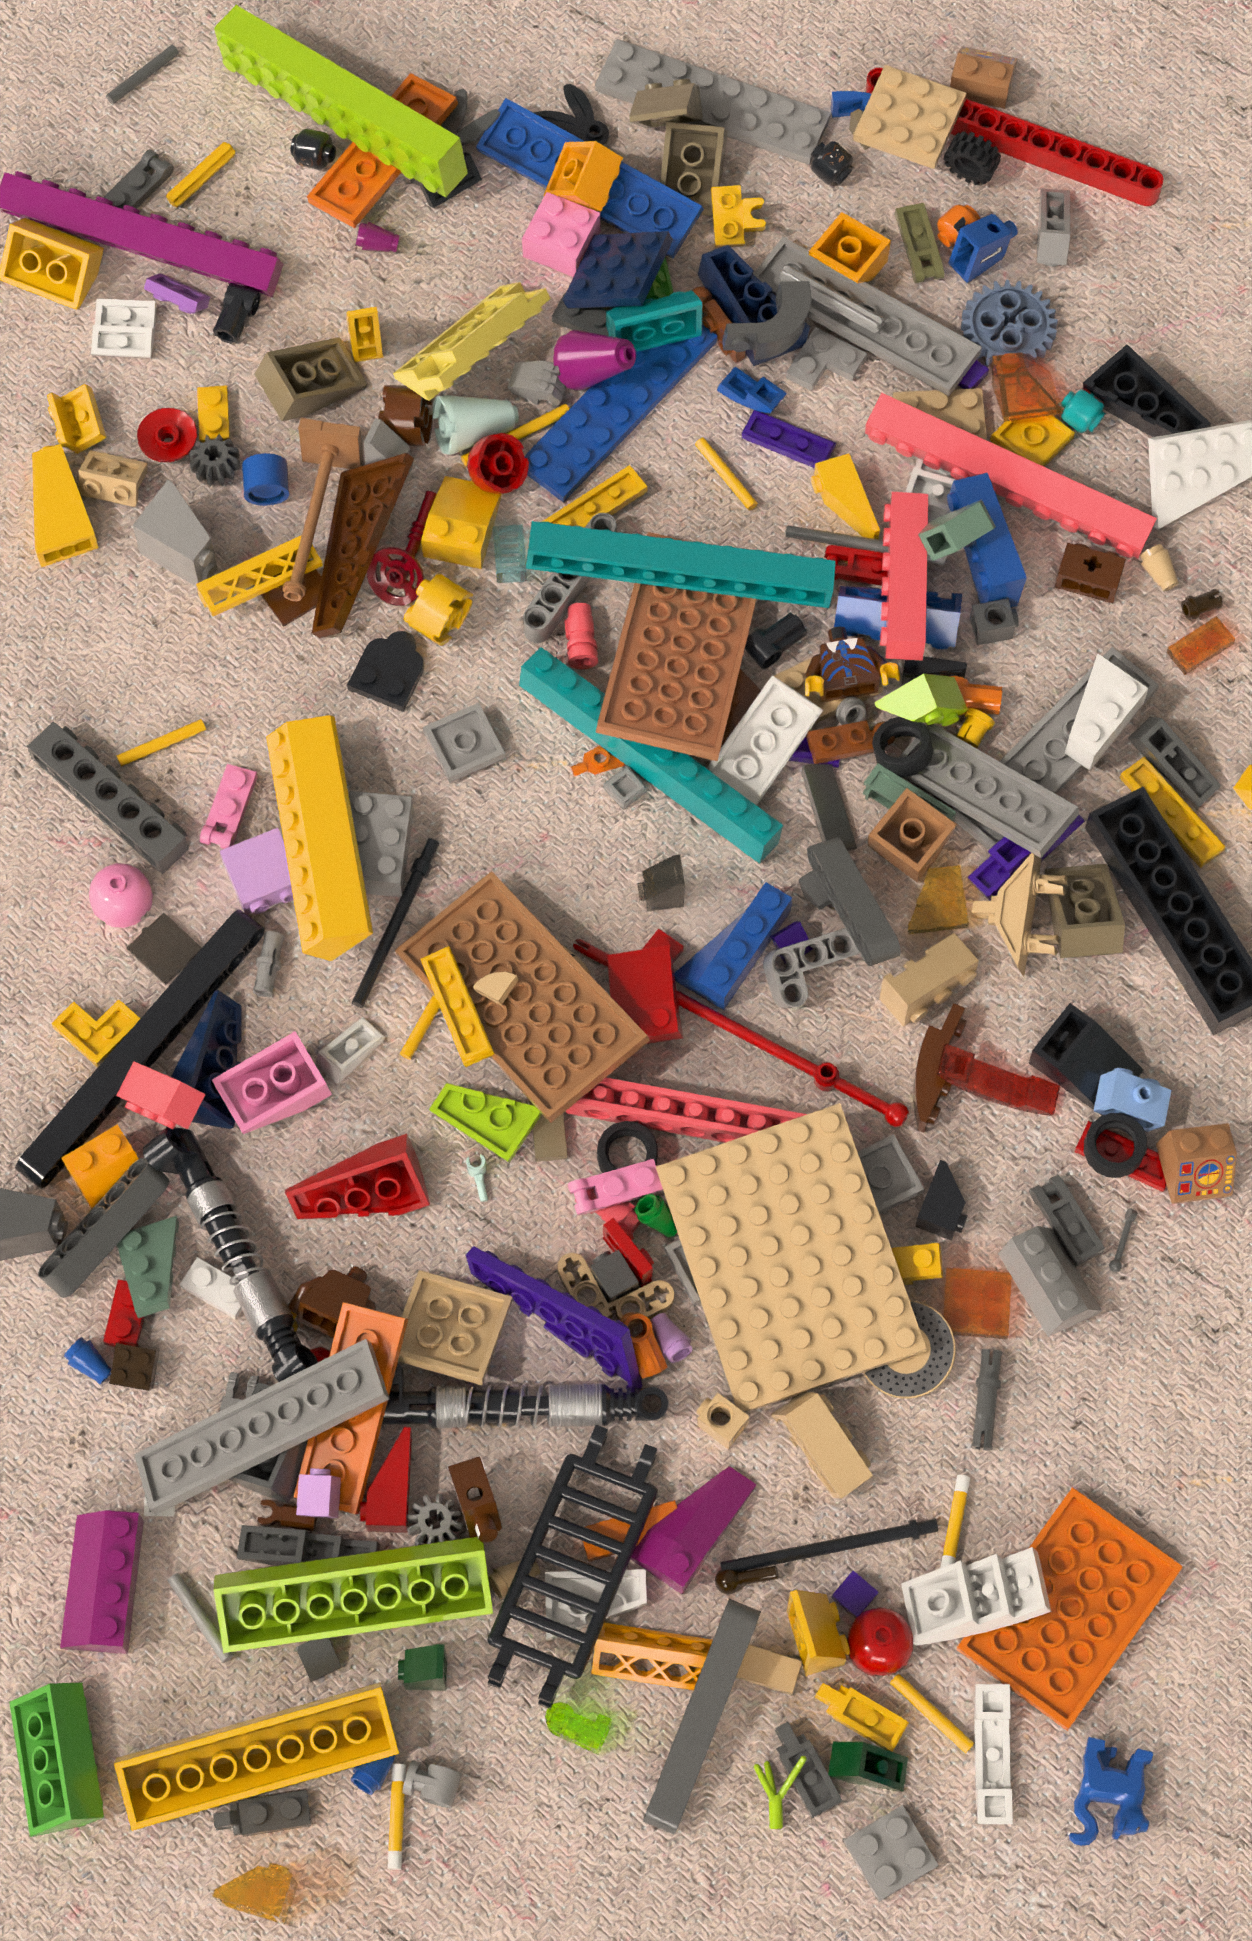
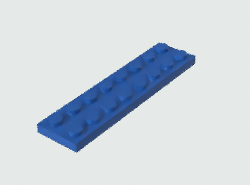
[476,98,704,259]
[524,325,717,503]

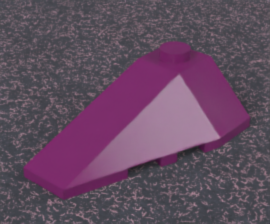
[630,1466,757,1594]

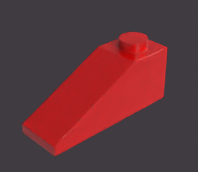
[360,1427,412,1533]

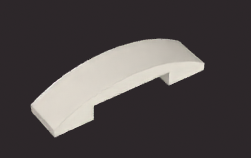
[974,1684,1013,1824]

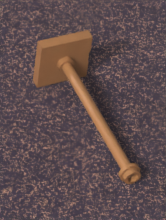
[283,418,363,601]

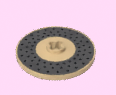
[863,1300,956,1399]

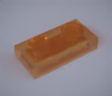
[1166,616,1235,675]

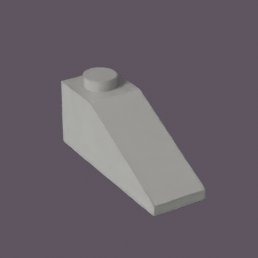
[1037,188,1071,267]

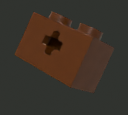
[1055,542,1126,604]

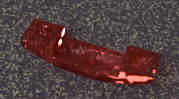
[937,1044,1060,1116]

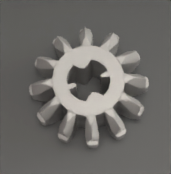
[406,1494,463,1546]

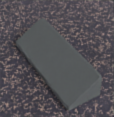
[801,764,857,851]

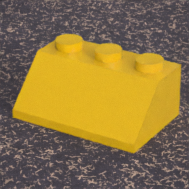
[0,218,104,310]

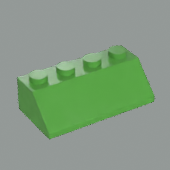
[9,1683,104,1837]

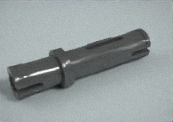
[971,1349,1003,1451]

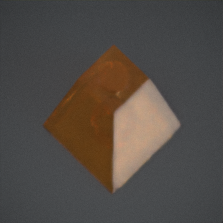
[992,352,1063,422]

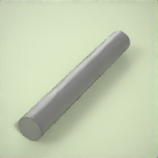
[167,1573,234,1663]

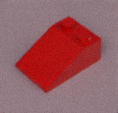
[607,945,683,1045]

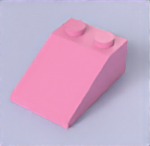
[212,1032,332,1134]

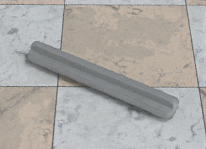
[779,265,884,333]

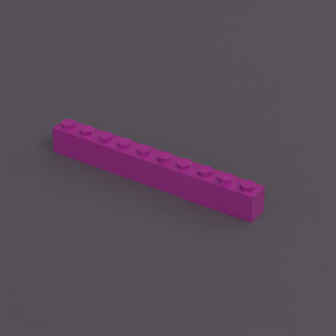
[0,171,284,297]

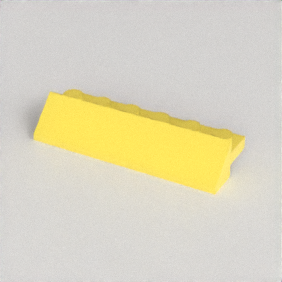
[393,282,551,401]

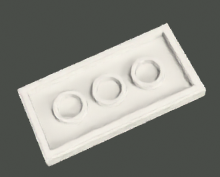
[707,675,823,805]

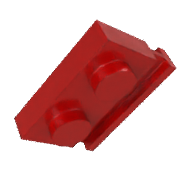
[603,1217,654,1287]

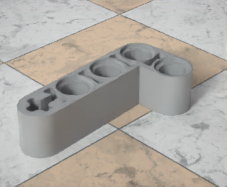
[763,928,860,1009]

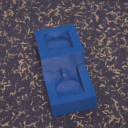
[830,91,871,118]
[717,367,787,414]

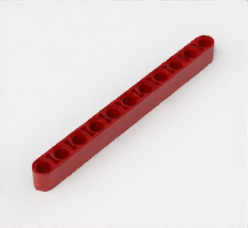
[865,67,1164,206]

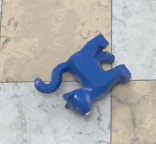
[1069,1737,1153,1846]

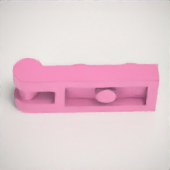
[200,764,258,849]
[568,1159,663,1215]

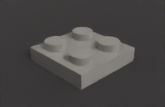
[423,702,505,783]
[843,1805,939,1902]

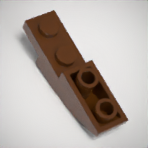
[913,1003,967,1133]

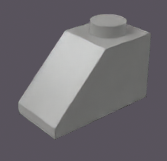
[364,418,413,477]

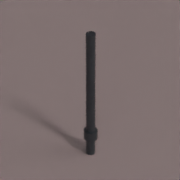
[352,838,439,1008]

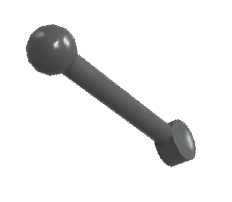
[1109,1208,1138,1272]

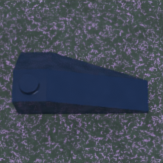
[171,990,242,1129]

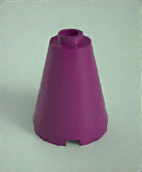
[553,330,636,391]

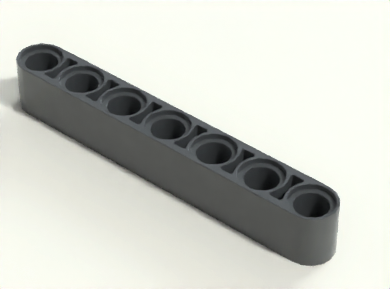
[643,1599,761,1835]

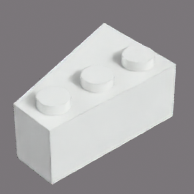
[1065,654,1148,770]

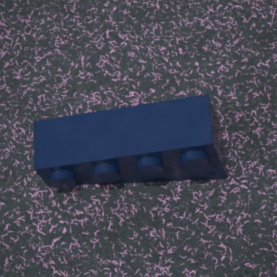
[697,245,810,366]

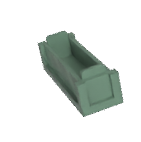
[863,763,956,822]

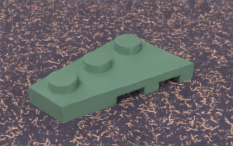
[117,1216,179,1318]

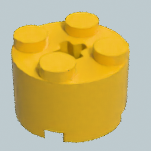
[403,574,473,646]

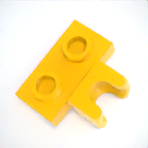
[711,185,766,248]

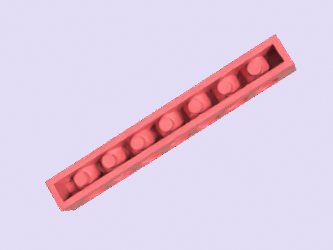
[566,1078,807,1143]

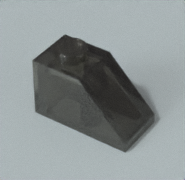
[637,854,685,912]

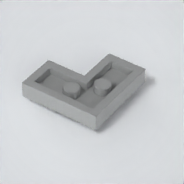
[786,327,867,391]

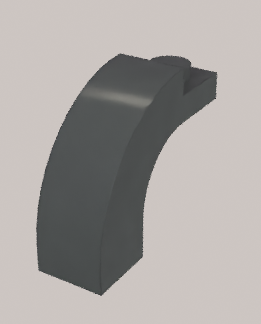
[722,281,811,360]

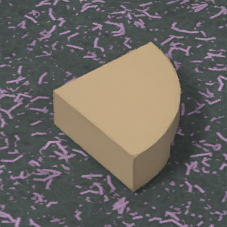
[473,972,519,1005]

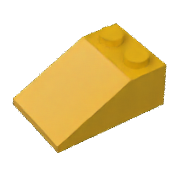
[421,476,502,569]
[786,1590,850,1676]

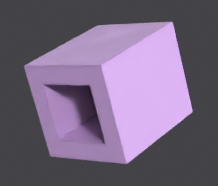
[296,1468,341,1518]

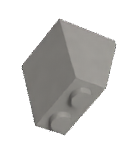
[133,480,217,587]

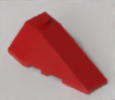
[285,1134,430,1219]

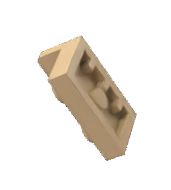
[78,450,148,507]

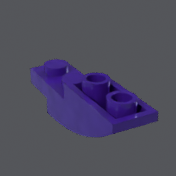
[968,815,1085,901]

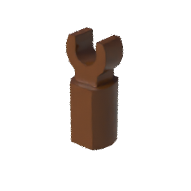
[257,1499,317,1531]

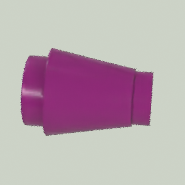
[355,221,400,252]

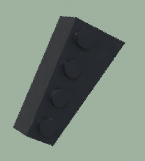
[1083,344,1211,437]

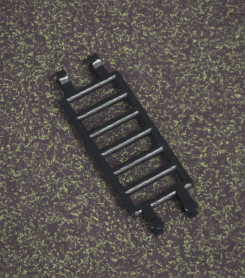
[487,1425,658,1710]

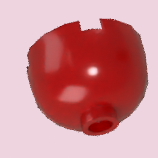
[467,433,529,494]
[847,1607,914,1677]

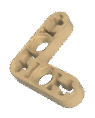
[557,1253,675,1330]

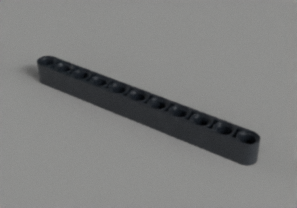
[15,909,265,1189]

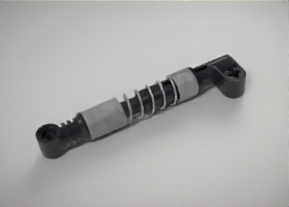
[143,1127,318,1382]
[382,1362,668,1429]

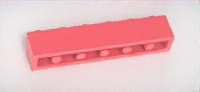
[880,492,928,661]

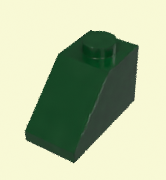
[398,1644,447,1691]
[828,1741,908,1792]

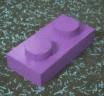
[144,273,211,314]

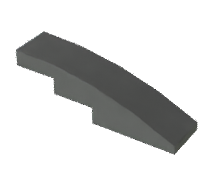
[237,1525,380,1566]

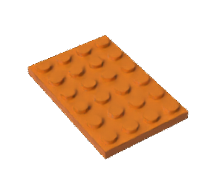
[956,1487,1183,1731]

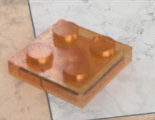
[943,1268,1012,1339]

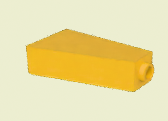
[32,444,99,568]

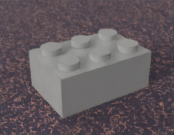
[349,791,414,897]

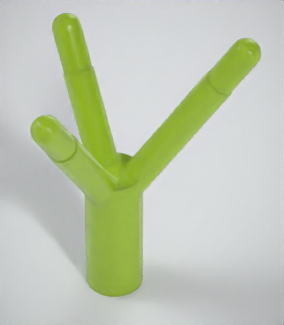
[754,1755,807,1829]

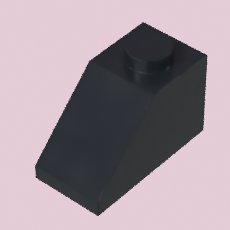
[915,1160,968,1241]

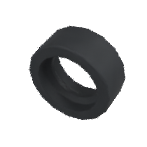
[872,717,934,778]
[1084,1113,1147,1178]
[597,1121,658,1173]

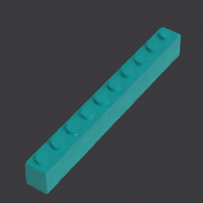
[526,521,836,608]
[519,647,783,864]

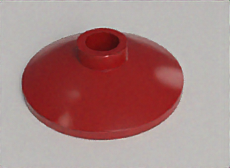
[137,408,197,462]

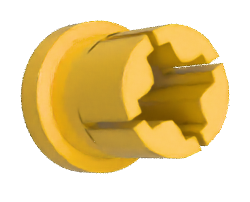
[956,708,995,749]

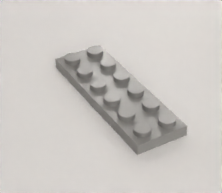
[898,724,1079,858]

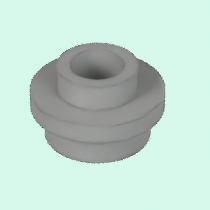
[836,697,866,725]

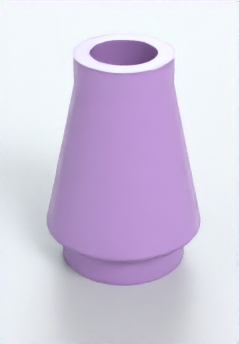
[650,1313,692,1363]

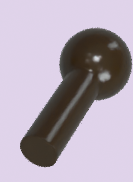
[715,1566,779,1594]

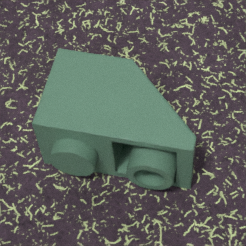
[918,499,996,561]

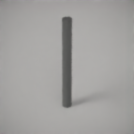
[786,525,888,553]

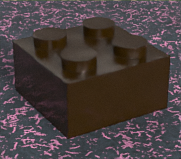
[109,1341,160,1391]

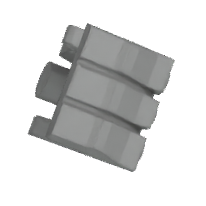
[508,361,566,408]

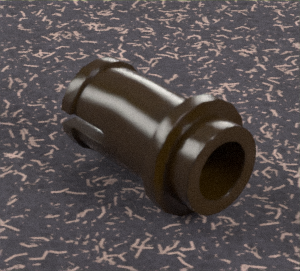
[1181,589,1223,619]

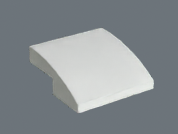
[91,299,157,358]

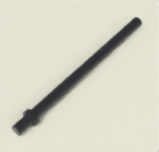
[720,1519,938,1572]

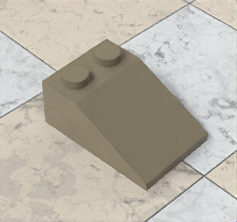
[629,79,703,128]
[660,122,727,216]
[254,337,367,421]
[1045,864,1125,958]

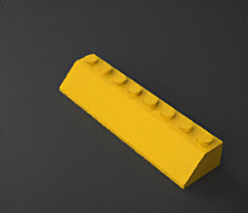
[266,715,373,961]
[114,1682,399,1831]

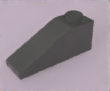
[1128,717,1221,807]

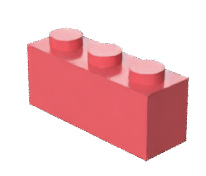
[116,1062,206,1130]

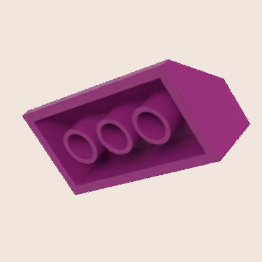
[60,1510,144,1654]

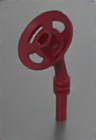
[367,490,437,606]

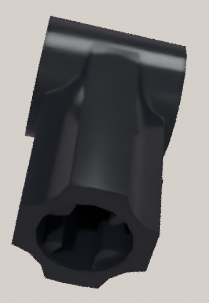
[213,283,261,344]
[745,612,807,669]

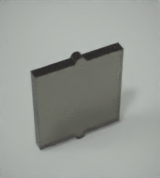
[126,913,202,985]

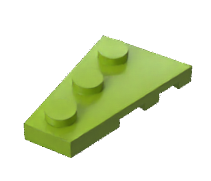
[429,1083,542,1163]

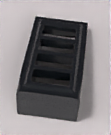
[901,656,967,686]

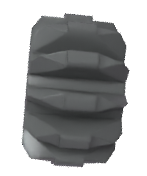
[189,434,240,487]

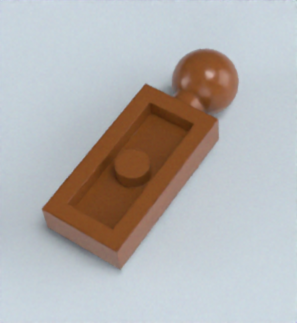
[692,286,746,363]
[806,720,896,764]

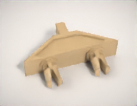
[972,853,1067,977]

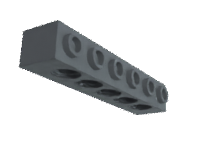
[27,721,189,875]

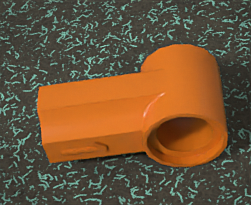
[949,676,1002,715]
[619,1312,668,1379]

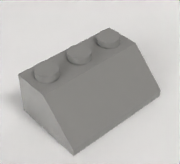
[998,1226,1102,1337]

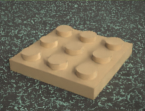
[853,65,966,169]
[398,1270,512,1386]

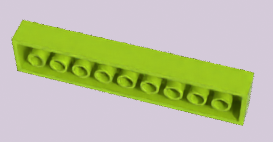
[214,5,468,197]

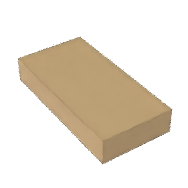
[736,1644,802,1696]

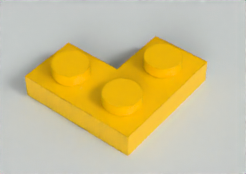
[51,999,141,1068]

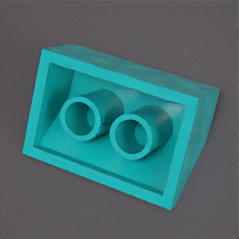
[606,290,703,352]

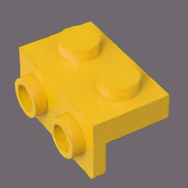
[47,384,107,454]

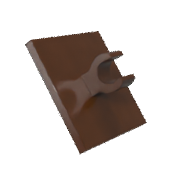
[254,560,322,627]

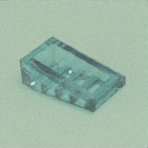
[493,524,527,583]

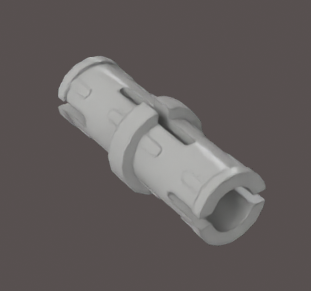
[253,931,284,997]

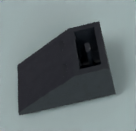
[1029,1003,1144,1116]

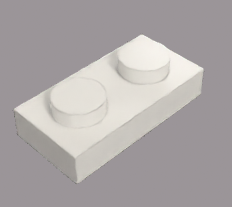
[180,1257,242,1319]

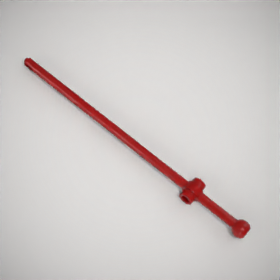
[573,939,909,1127]

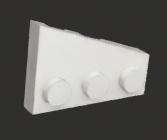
[545,1569,647,1641]

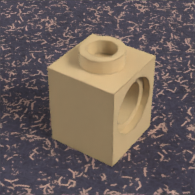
[696,1393,749,1450]

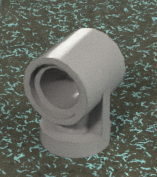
[403,1760,462,1808]

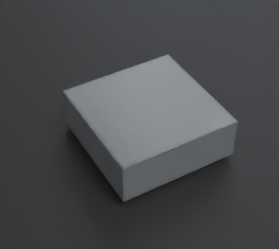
[603,766,647,810]

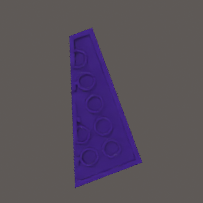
[466,1246,643,1392]

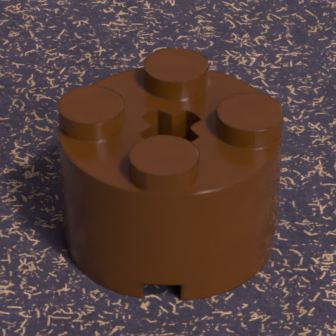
[378,385,433,446]

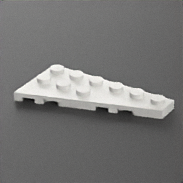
[1148,420,1252,529]

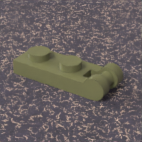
[895,203,944,284]

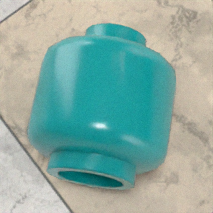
[1060,388,1106,433]

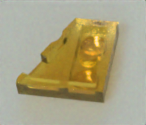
[908,865,969,935]

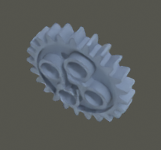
[961,279,1058,371]

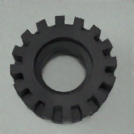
[944,132,1001,185]

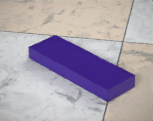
[741,410,836,468]

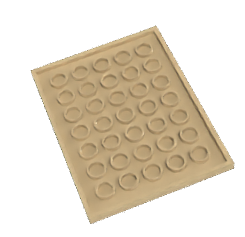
[656,1103,927,1413]

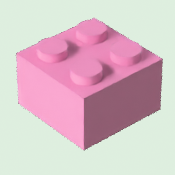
[522,192,601,277]

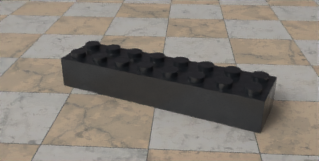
[1085,787,1252,1035]

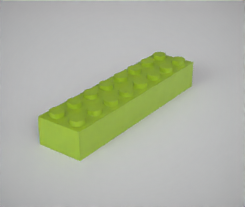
[213,1537,493,1653]

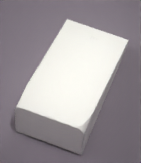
[316,1017,385,1084]

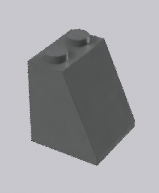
[0,1188,68,1261]

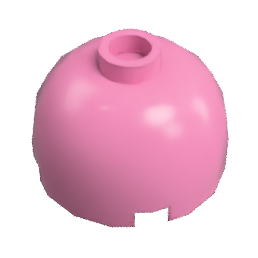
[89,863,153,928]

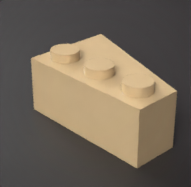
[879,933,979,1027]
[770,1392,873,1499]

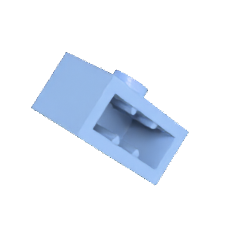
[1094,1068,1171,1132]

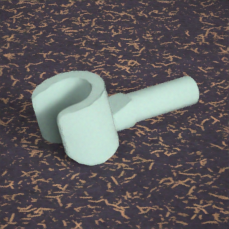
[466,1154,488,1202]

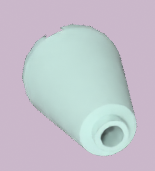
[432,395,519,455]

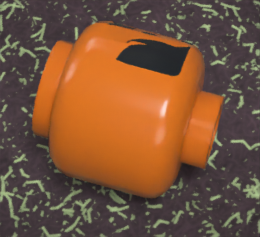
[937,204,981,247]

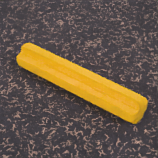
[166,142,236,207]

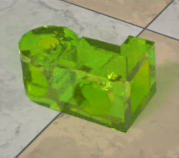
[545,1702,612,1755]

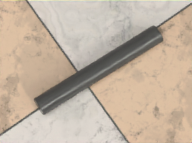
[106,45,179,104]

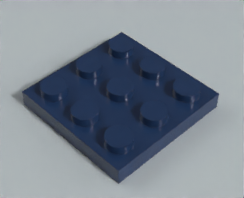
[563,231,673,308]

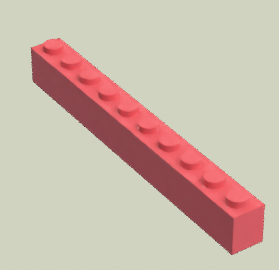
[865,393,1157,558]

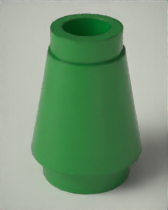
[635,1194,677,1237]

